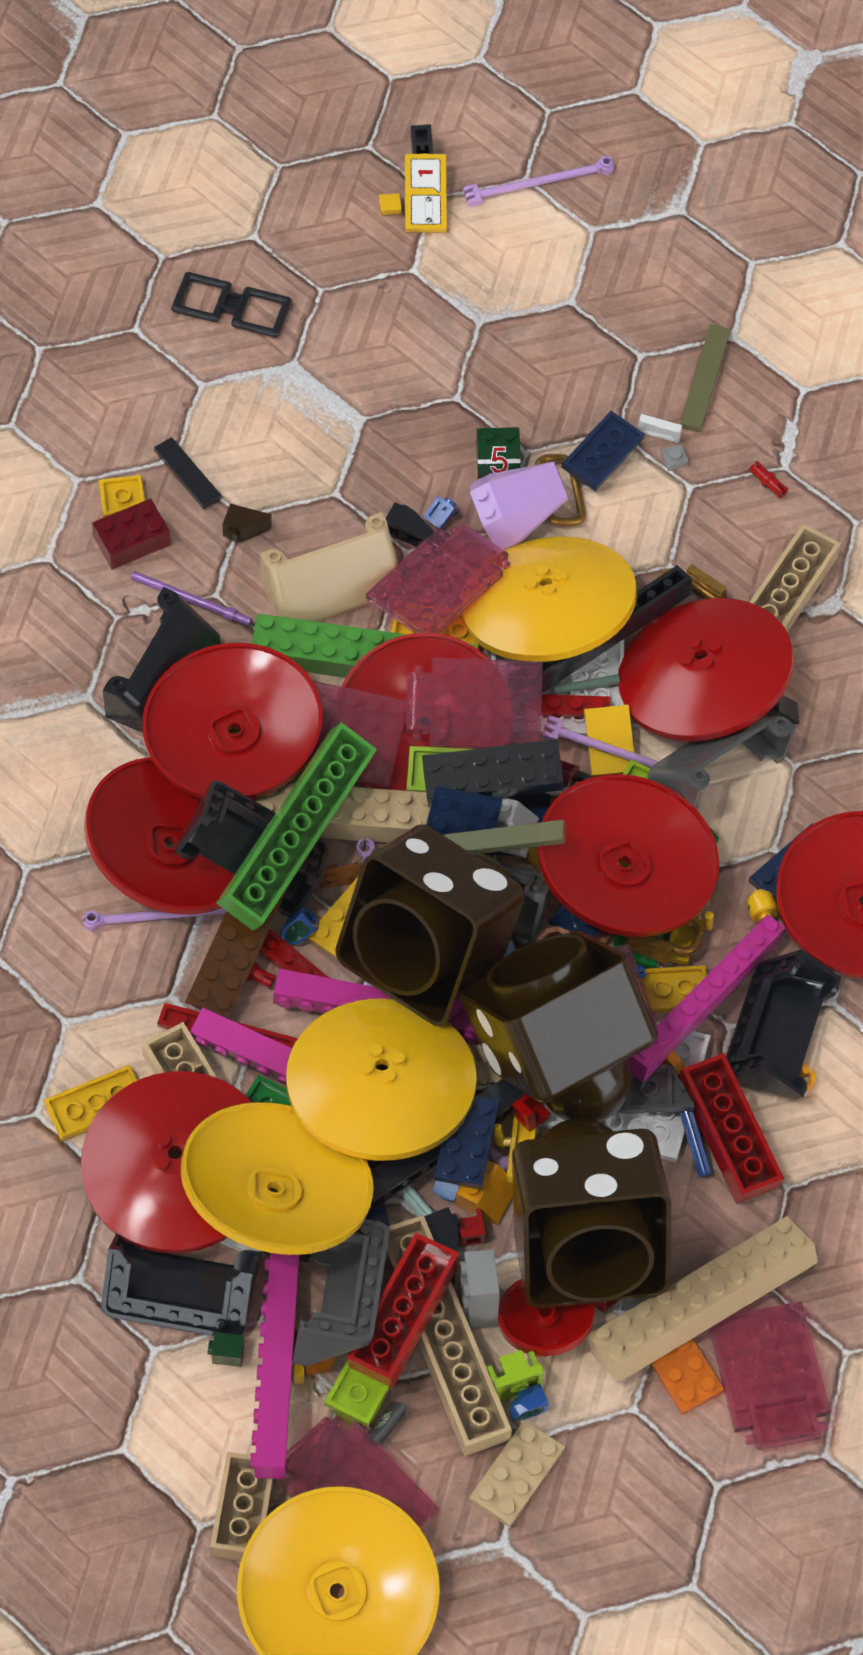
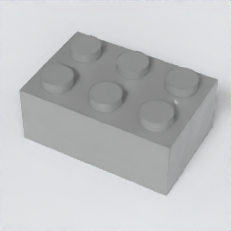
[459,1249,500,1328]

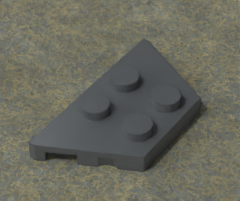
[615,1065,695,1114]

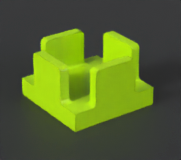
[487,1350,544,1403]
[324,1361,390,1428]

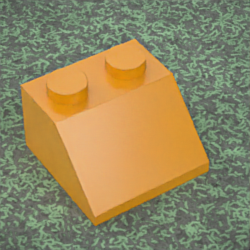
[455,1160,513,1226]

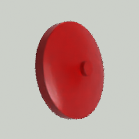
[498,1279,595,1356]

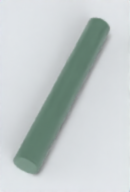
[553,674,620,695]

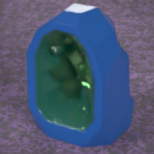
[280,907,319,945]
[509,1384,548,1421]

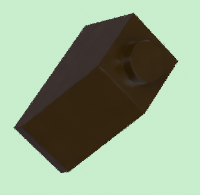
[222,503,272,542]

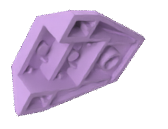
[470,462,569,553]

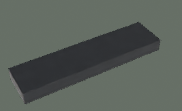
[154,437,221,510]

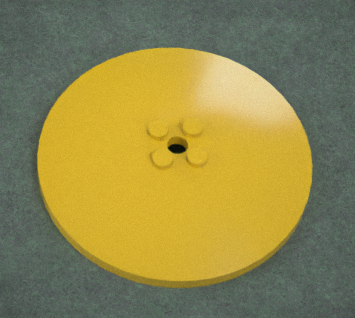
[461,536,637,662]
[286,998,477,1161]
[181,1103,373,1255]
[237,1487,440,1655]

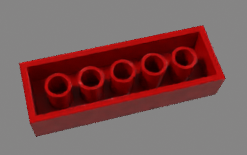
[678,1053,784,1204]
[347,1232,460,1388]

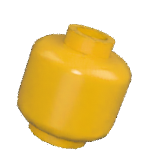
[746,889,779,923]

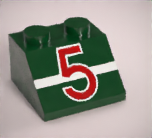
[476,427,521,478]

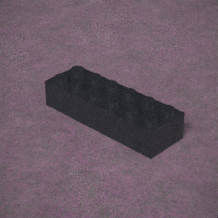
[422,739,564,807]

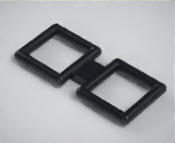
[171,272,292,338]

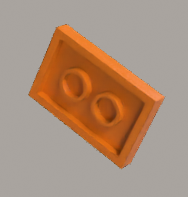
[650,1339,724,1415]

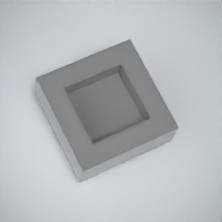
[661,444,689,471]

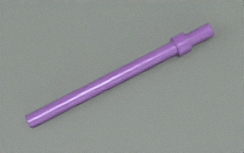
[131,571,253,626]

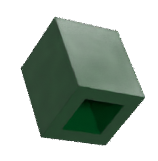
[208,1332,244,1367]

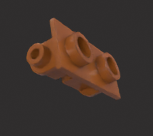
[319,861,363,888]

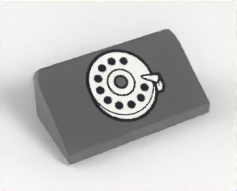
[363,1402,407,1449]

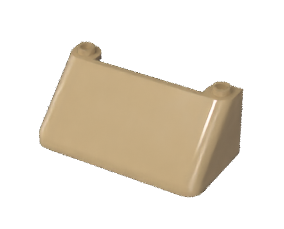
[260,512,403,622]

